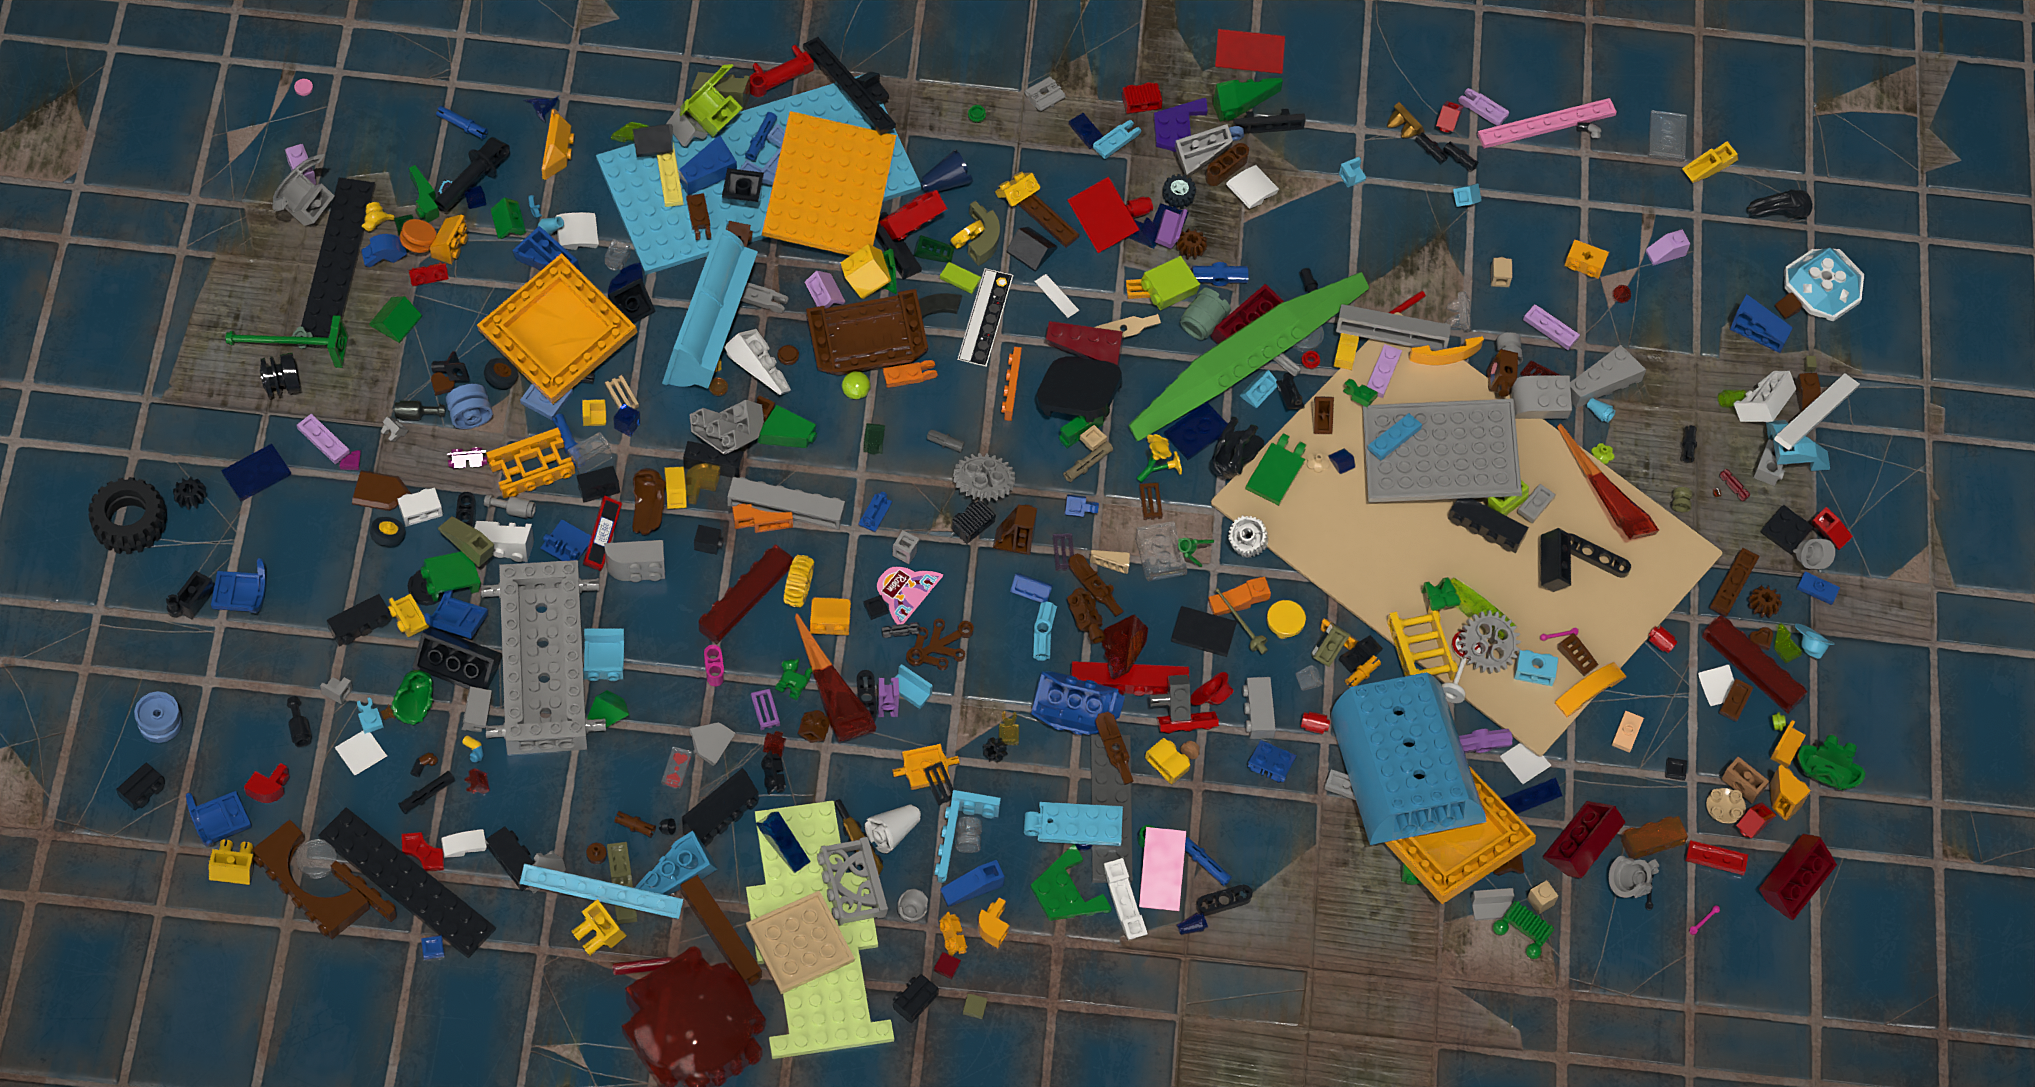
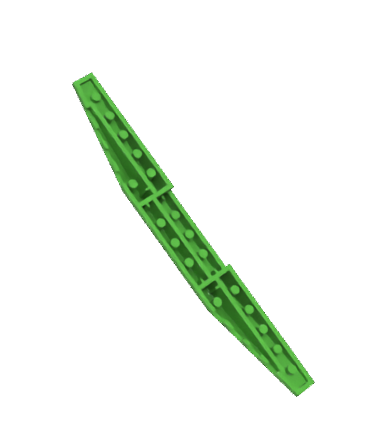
[1128,272,1369,441]

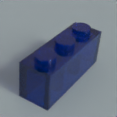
[1501,778,1563,814]

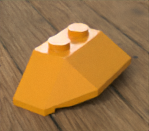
[542,109,575,180]

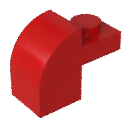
[244,763,289,803]

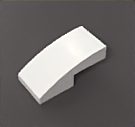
[441,829,486,858]

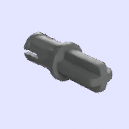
[927,430,965,453]

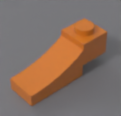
[732,504,793,533]
[1208,576,1271,616]

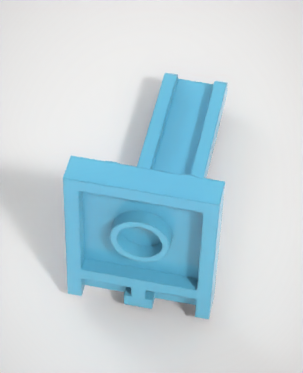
[935,790,1001,883]

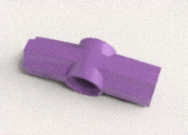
[1459,729,1513,753]

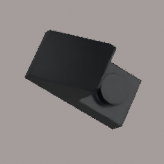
[856,72,889,104]

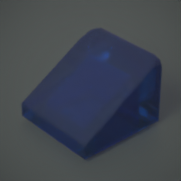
[464,186,487,209]
[1328,448,1355,474]

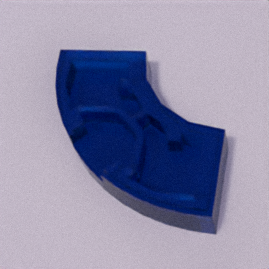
[608,262,643,294]

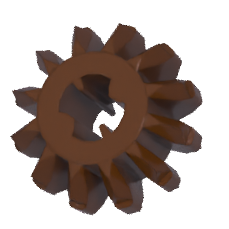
[1176,228,1207,260]
[1749,585,1782,618]

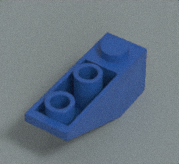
[940,860,1005,907]

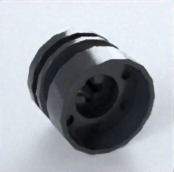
[260,353,301,398]

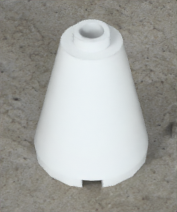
[865,805,921,853]

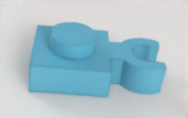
[357,697,384,734]

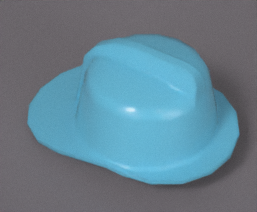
[1795,624,1835,659]

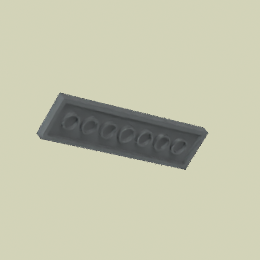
[1091,734,1133,883]

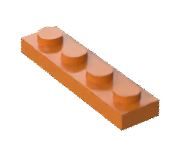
[1001,347,1021,421]

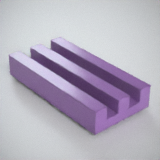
[751,689,780,730]

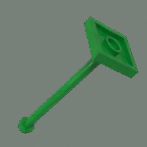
[225,316,348,368]

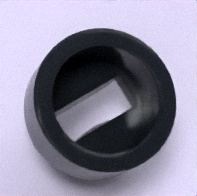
[659,818,676,834]

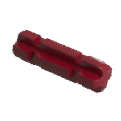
[1720,469,1750,501]

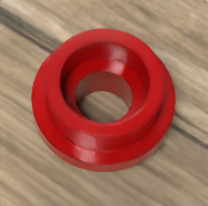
[1302,351,1320,369]

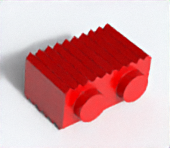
[1122,82,1163,114]

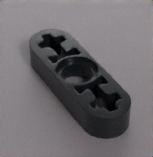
[857,670,877,725]
[1196,884,1253,916]

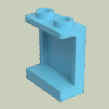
[583,629,624,681]

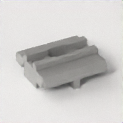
[1024,77,1066,111]

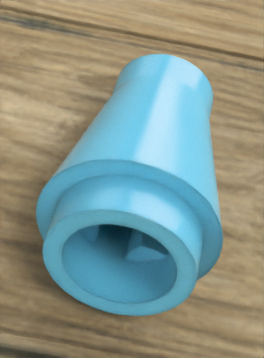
[538,216,564,236]
[1587,398,1615,423]

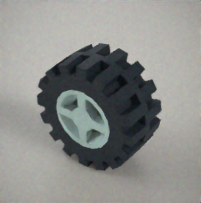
[1162,174,1196,209]

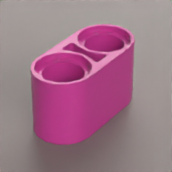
[704,645,724,687]

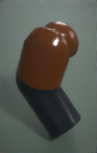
[410,752,438,777]

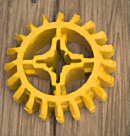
[784,555,814,607]

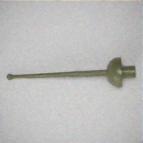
[1216,588,1268,655]

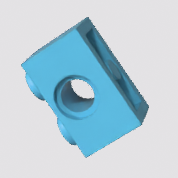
[1514,650,1558,686]

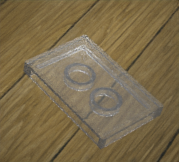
[1648,110,1687,162]

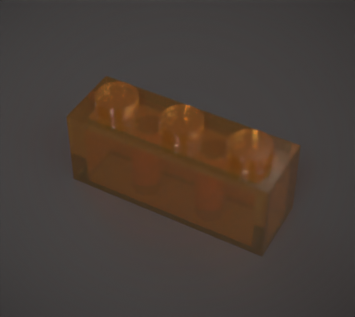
[1621,816,1688,860]

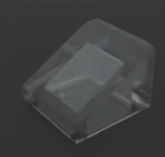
[1295,665,1323,691]

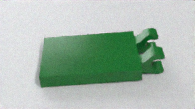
[1245,433,1307,506]

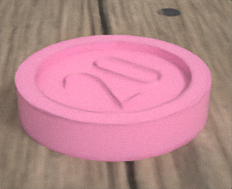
[294,79,313,96]

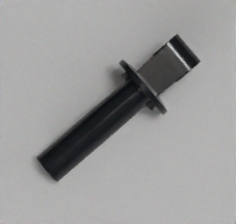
[434,137,510,212]

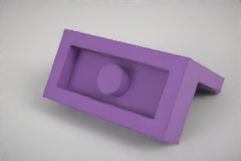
[1155,209,1187,249]

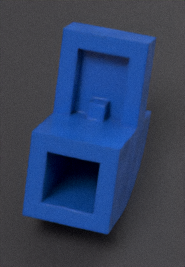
[361,234,407,267]

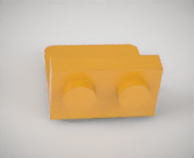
[810,597,851,635]

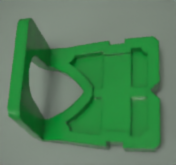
[1421,577,1461,611]

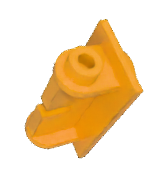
[939,912,967,956]

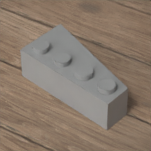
[1570,345,1646,408]

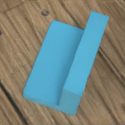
[889,664,932,709]

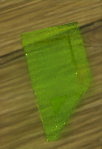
[610,122,649,143]
[1774,623,1802,663]

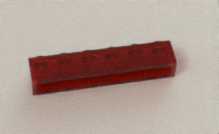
[699,544,793,645]
[1702,615,1808,714]

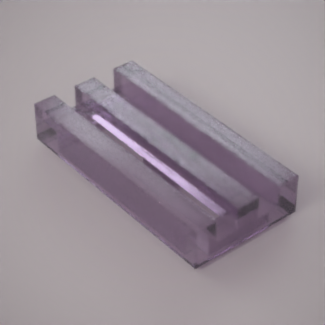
[1052,533,1074,571]

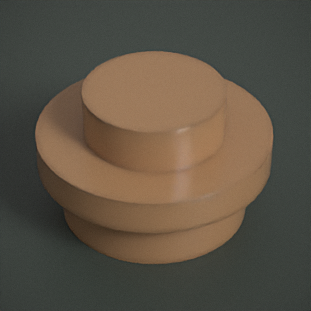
[1180,741,1200,759]

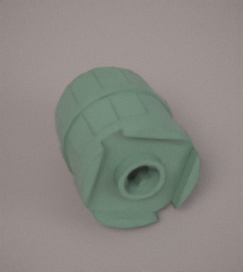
[1180,288,1231,340]

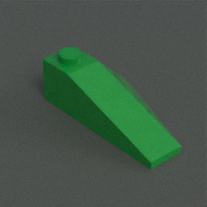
[1213,78,1283,122]

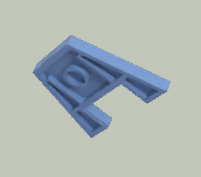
[739,123,785,186]

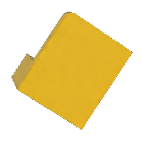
[582,400,606,426]

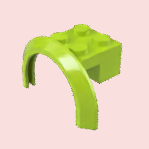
[679,64,742,138]

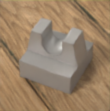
[381,416,409,442]

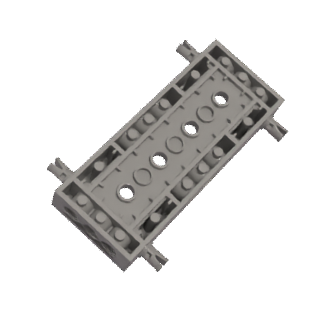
[481,560,606,754]

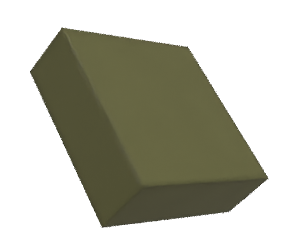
[963,994,988,1019]

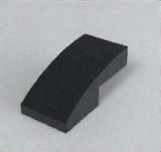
[1339,635,1383,673]

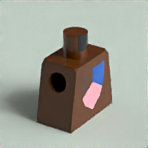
[1487,349,1518,397]

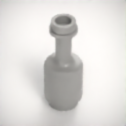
[484,495,536,519]

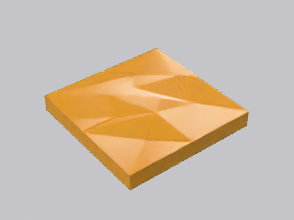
[477,253,637,404]
[1384,766,1536,904]

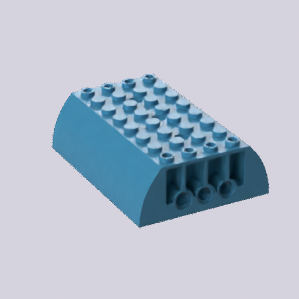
[1330,672,1486,845]

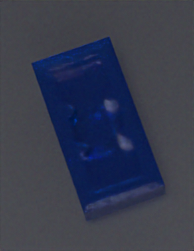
[1069,113,1103,149]

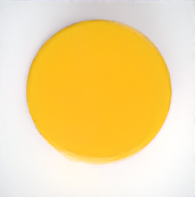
[950,220,985,249]
[1267,600,1306,639]

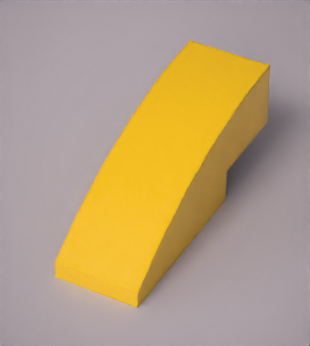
[1682,141,1738,183]
[1334,333,1359,370]

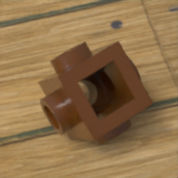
[798,710,831,743]

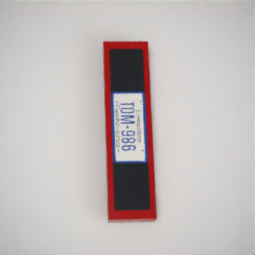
[583,496,622,571]

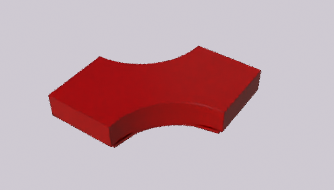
[401,832,444,872]

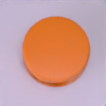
[399,219,436,253]

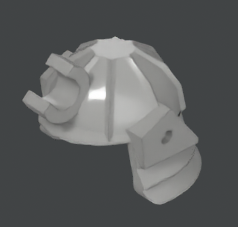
[1609,856,1659,898]

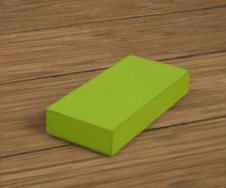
[940,262,981,294]

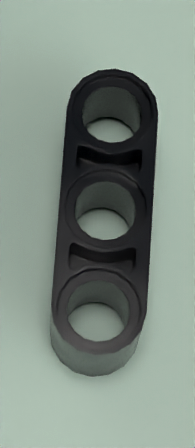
[456,492,476,528]

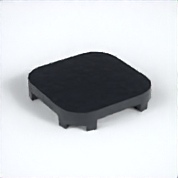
[1037,356,1123,422]

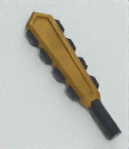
[834,799,883,876]

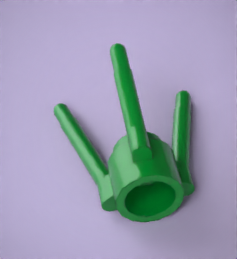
[1178,538,1214,567]

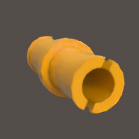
[1345,655,1381,688]

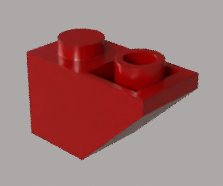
[1812,507,1853,550]

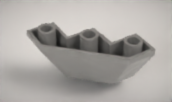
[689,400,764,454]

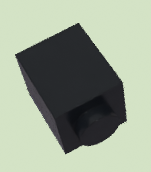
[694,525,724,555]

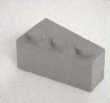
[1175,124,1233,178]

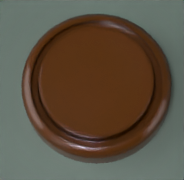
[778,345,799,365]

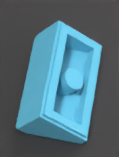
[1240,370,1277,408]

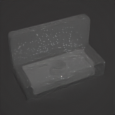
[567,432,612,474]

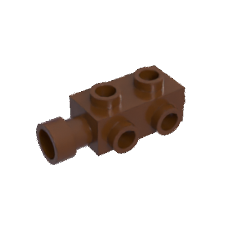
[1067,587,1106,644]

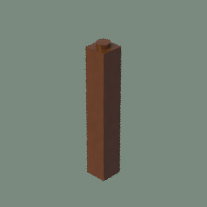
[680,875,762,988]

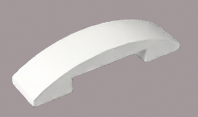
[1104,858,1148,940]

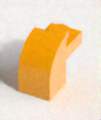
[978,898,1009,948]

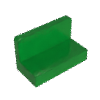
[491,197,526,239]

